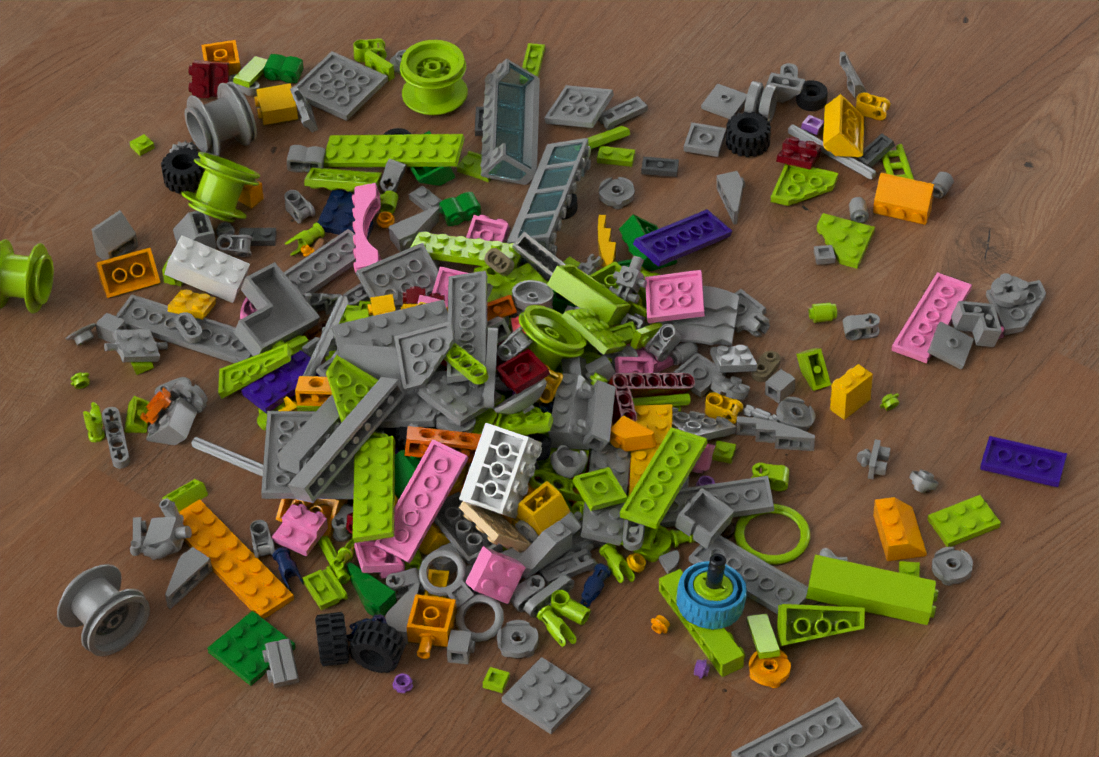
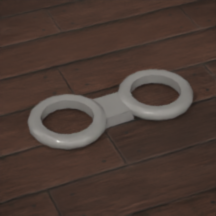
[419,549,504,642]

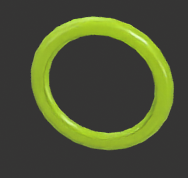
[734,504,811,565]

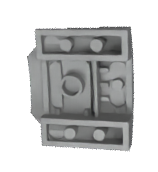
[660,286,739,346]

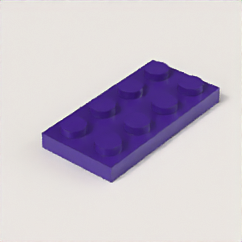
[242,350,320,414]
[980,436,1067,487]

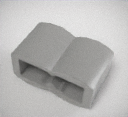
[287,145,326,173]

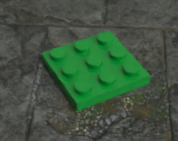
[207,611,296,686]

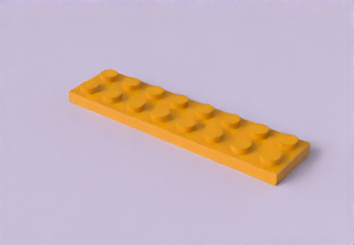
[179,499,294,619]

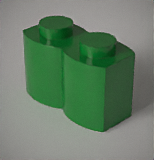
[263,54,304,83]
[439,192,481,226]

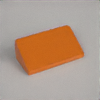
[487,295,517,321]

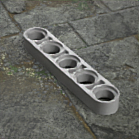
[484,328,498,409]

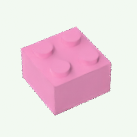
[465,546,526,604]

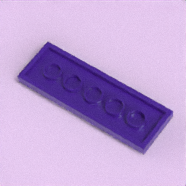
[633,209,732,267]

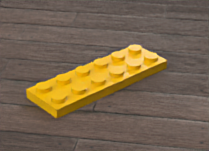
[629,404,673,496]

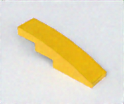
[597,214,616,268]

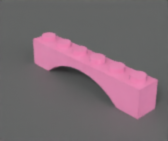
[352,183,381,273]

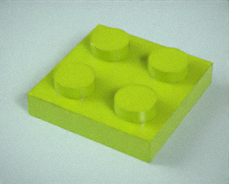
[573,467,627,511]

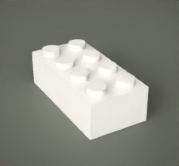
[165,235,250,303]

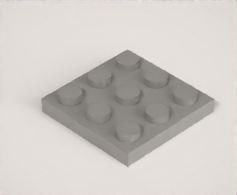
[544,85,614,128]
[418,372,502,427]
[502,657,591,734]

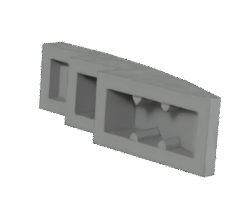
[736,416,815,451]

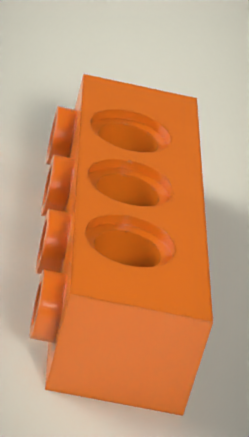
[405,426,481,463]

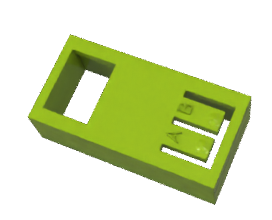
[547,264,631,326]

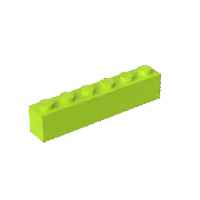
[659,569,745,677]

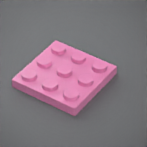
[645,270,705,323]

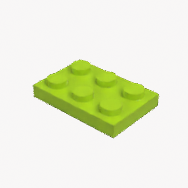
[927,495,1001,547]

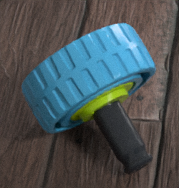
[676,553,747,629]

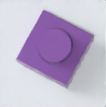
[801,115,824,135]

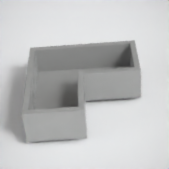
[234,262,320,356]

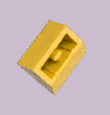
[516,481,571,536]

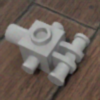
[609,256,647,304]

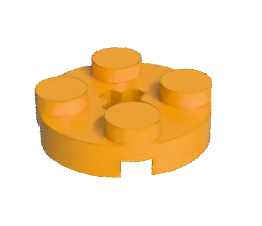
[749,650,791,688]

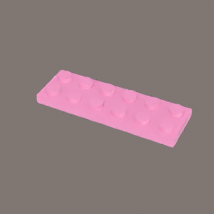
[892,272,972,364]
[374,439,469,563]

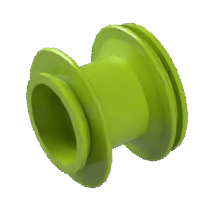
[400,40,468,115]
[181,152,260,222]
[0,239,54,314]
[519,305,587,374]

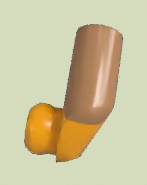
[301,238,326,257]

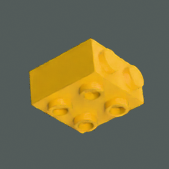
[254,83,298,125]
[830,364,873,420]

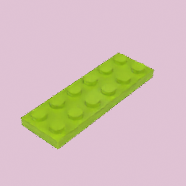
[410,232,523,270]
[620,427,708,529]
[353,436,395,543]

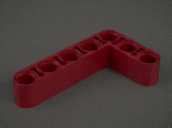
[607,373,695,425]

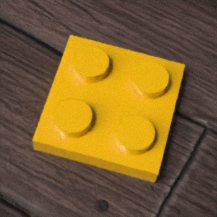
[168,289,216,320]

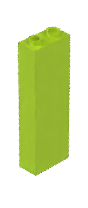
[806,554,939,625]

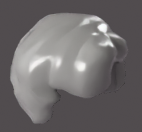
[550,445,588,479]

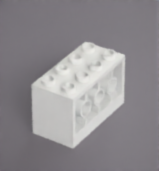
[459,423,542,519]

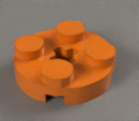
[140,388,171,424]

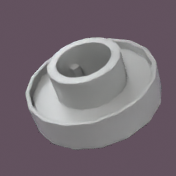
[909,469,939,493]

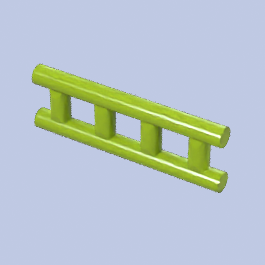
[881,144,914,180]

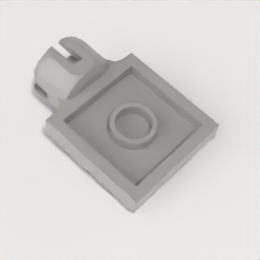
[734,289,770,337]

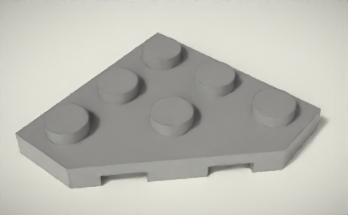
[986,280,1046,335]
[394,321,455,392]
[672,407,736,440]

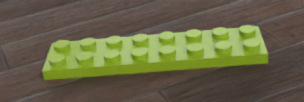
[324,134,465,167]

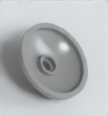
[494,378,547,414]

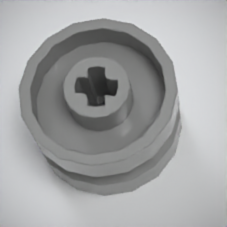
[744,81,778,123]
[511,280,554,318]

